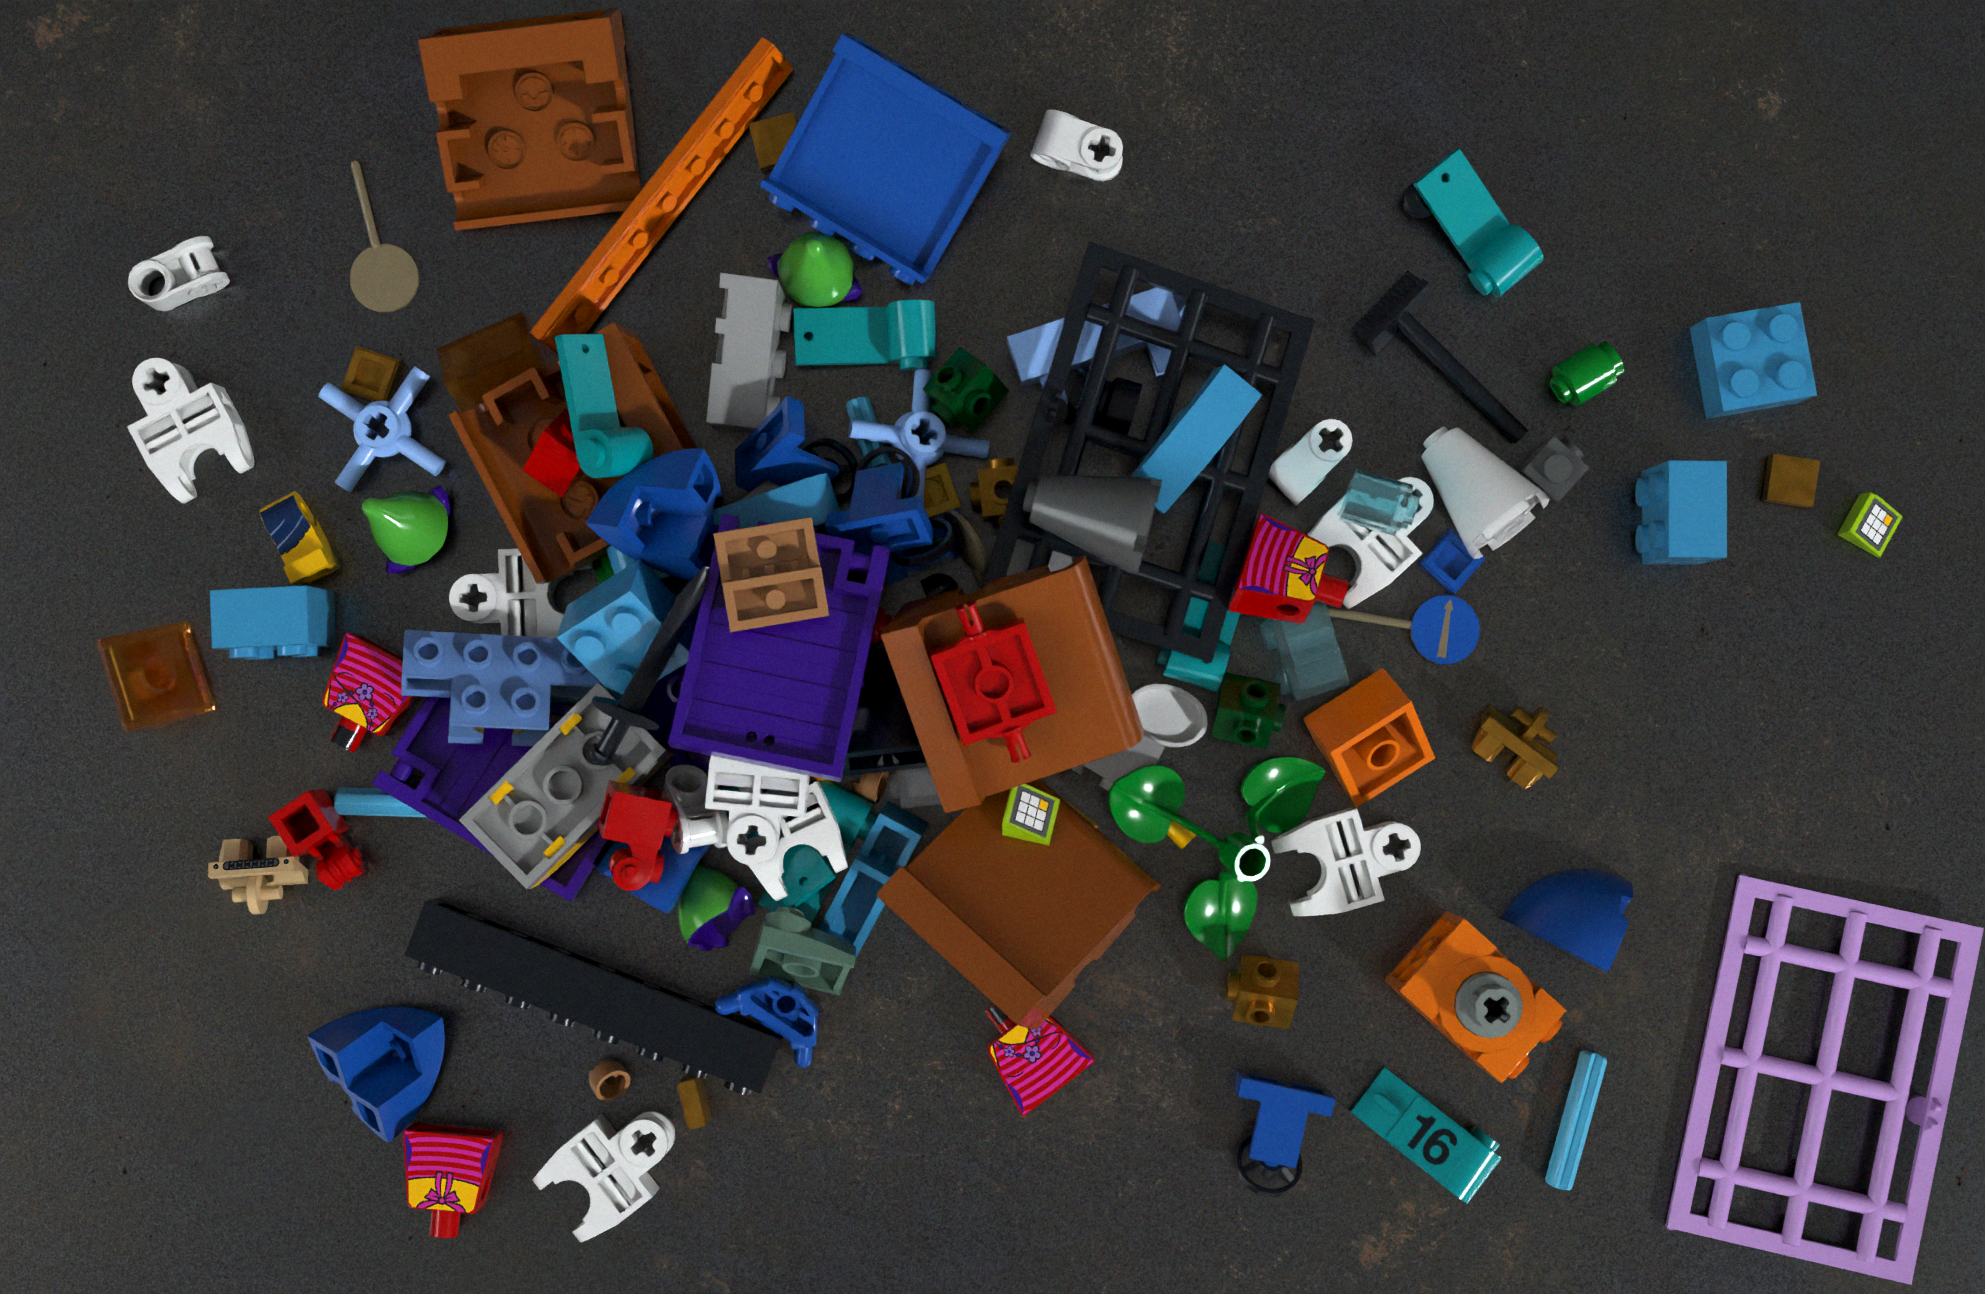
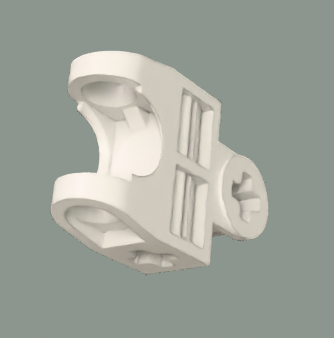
[127,358,254,504]
[1308,477,1434,609]
[449,548,592,638]
[705,756,810,865]
[739,781,848,901]
[1271,807,1421,916]
[532,1111,675,1242]

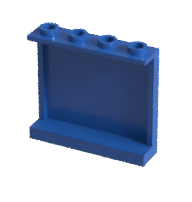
[759,33,1013,285]

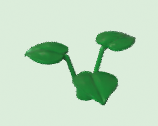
[1108,756,1326,962]

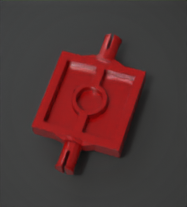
[929,601,1057,763]

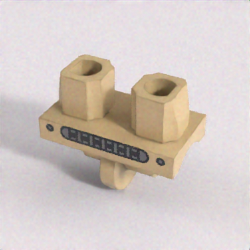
[208,836,308,915]

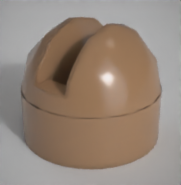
[851,771,889,803]
[588,1058,630,1101]

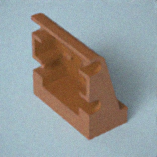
[418,7,642,231]
[448,322,724,584]
[881,555,1144,813]
[876,779,1162,1031]

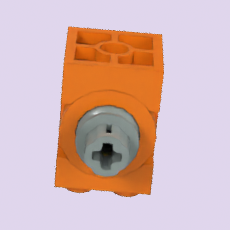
[1384,911,1567,1083]

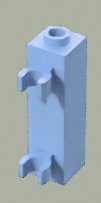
[1007,287,1185,404]

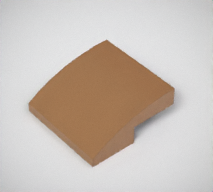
[713,517,829,632]

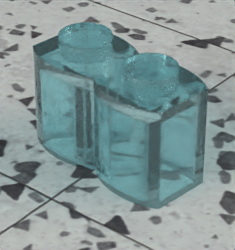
[1338,469,1420,536]
[1259,600,1350,702]

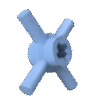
[319,366,446,493]
[848,369,989,506]

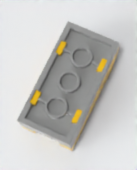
[459,682,674,889]

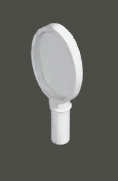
[1132,684,1208,748]

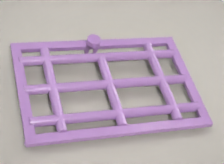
[1665,873,1984,1285]

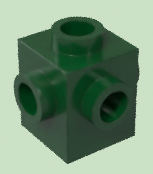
[923,347,1009,433]
[1211,672,1286,749]

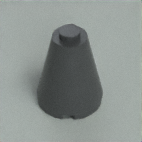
[1023,475,1162,575]

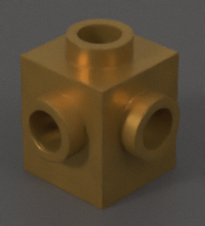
[969,458,1036,528]
[1225,954,1299,1029]

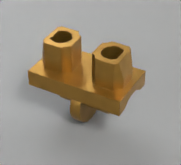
[1471,704,1559,789]

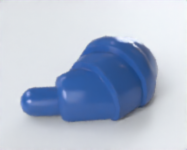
[714,975,819,1068]

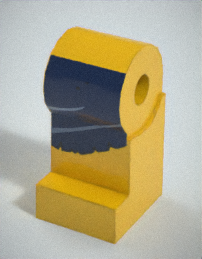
[260,491,342,586]

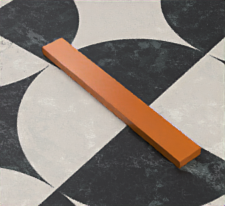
[529,37,794,355]

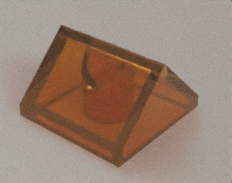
[437,311,547,412]
[95,621,216,732]

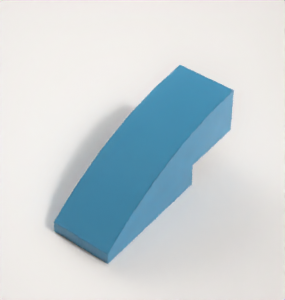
[1131,365,1262,514]
[818,801,929,957]

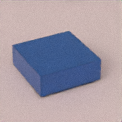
[1417,528,1486,595]

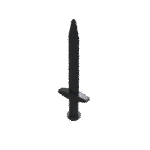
[590,566,710,766]

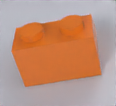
[1303,668,1435,808]

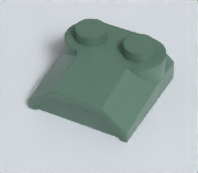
[749,907,856,996]

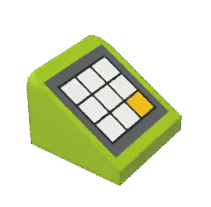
[1837,491,1903,558]
[1002,784,1060,846]

